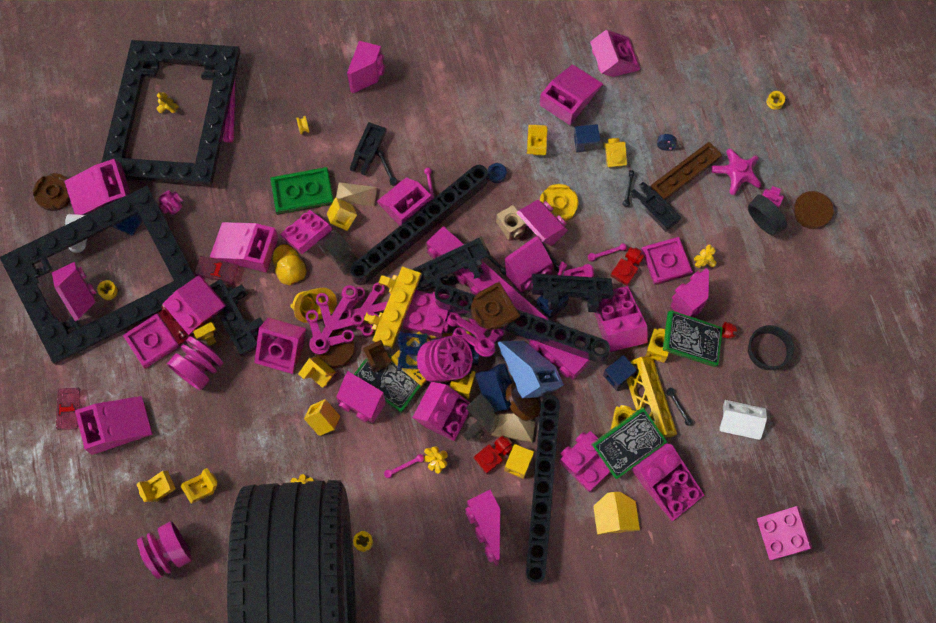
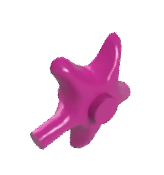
[712,148,761,195]

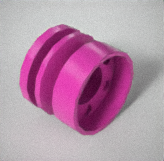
[417,336,473,383]
[167,337,223,391]
[137,521,192,579]

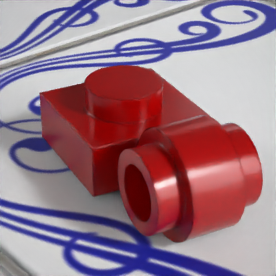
[610,247,645,286]
[473,435,513,475]

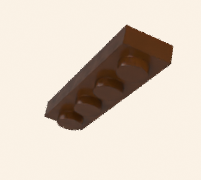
[650,142,722,200]

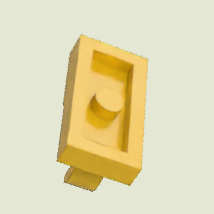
[193,322,217,346]

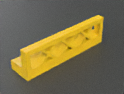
[627,356,677,438]

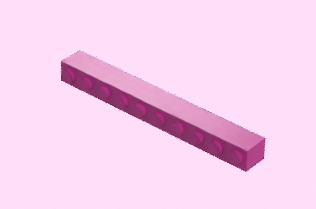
[427,226,590,380]

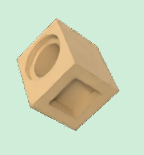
[496,205,526,240]

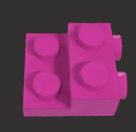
[403,290,453,338]
[559,431,610,492]

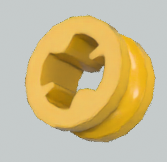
[767,91,785,110]
[296,116,310,135]
[97,280,118,300]
[353,531,373,552]

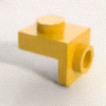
[527,125,548,155]
[603,138,627,167]
[181,468,217,504]
[137,471,176,502]

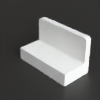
[720,400,767,440]

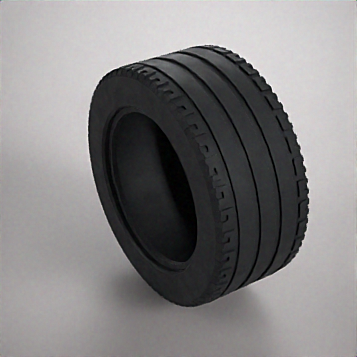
[227,480,356,623]

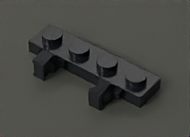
[411,236,490,288]
[531,274,613,313]
[209,279,264,357]

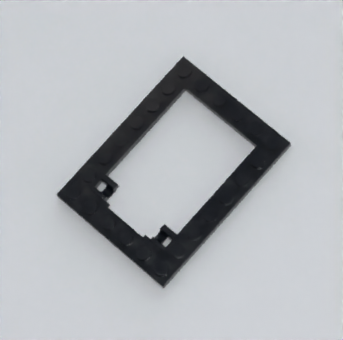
[101,40,241,185]
[0,186,195,364]

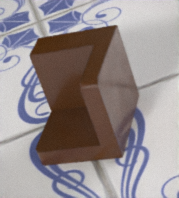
[363,340,392,373]

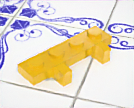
[364,266,422,349]

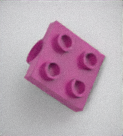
[280,210,332,254]
[757,506,813,560]

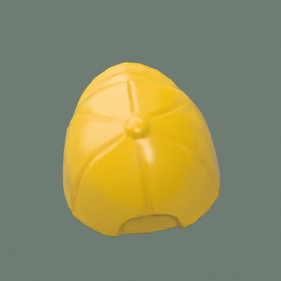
[273,245,307,285]

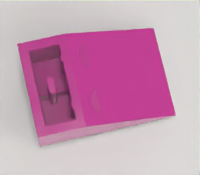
[540,64,603,125]
[65,159,131,215]
[210,222,279,273]
[595,286,648,352]
[75,396,153,455]
[631,443,705,521]
[465,490,500,566]

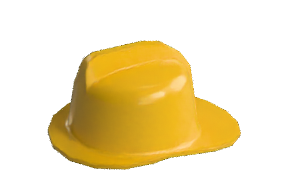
[290,288,337,323]

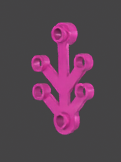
[339,282,388,338]
[306,285,364,355]
[447,301,504,357]

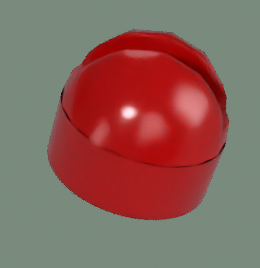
[722,322,737,339]

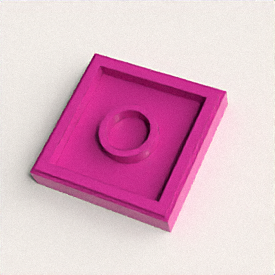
[641,237,693,285]
[123,313,180,369]

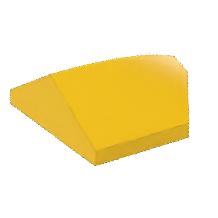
[593,492,640,535]

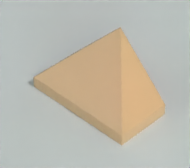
[336,182,377,206]
[491,413,535,443]

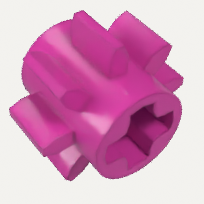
[762,186,784,208]
[158,190,183,215]

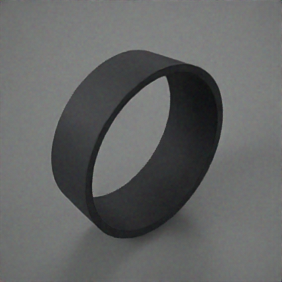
[747,194,787,236]
[748,325,794,370]

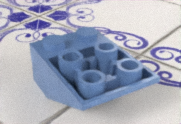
[498,341,564,398]

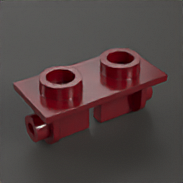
[158,305,195,345]

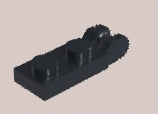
[350,122,387,175]
[630,182,681,232]

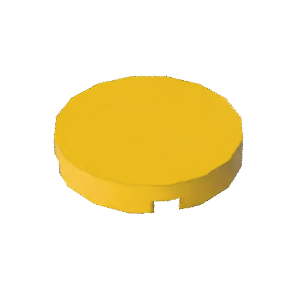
[540,184,579,221]

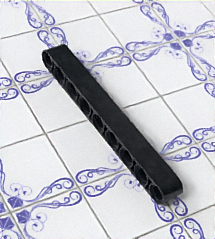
[350,164,488,285]
[435,285,610,363]
[525,395,560,585]

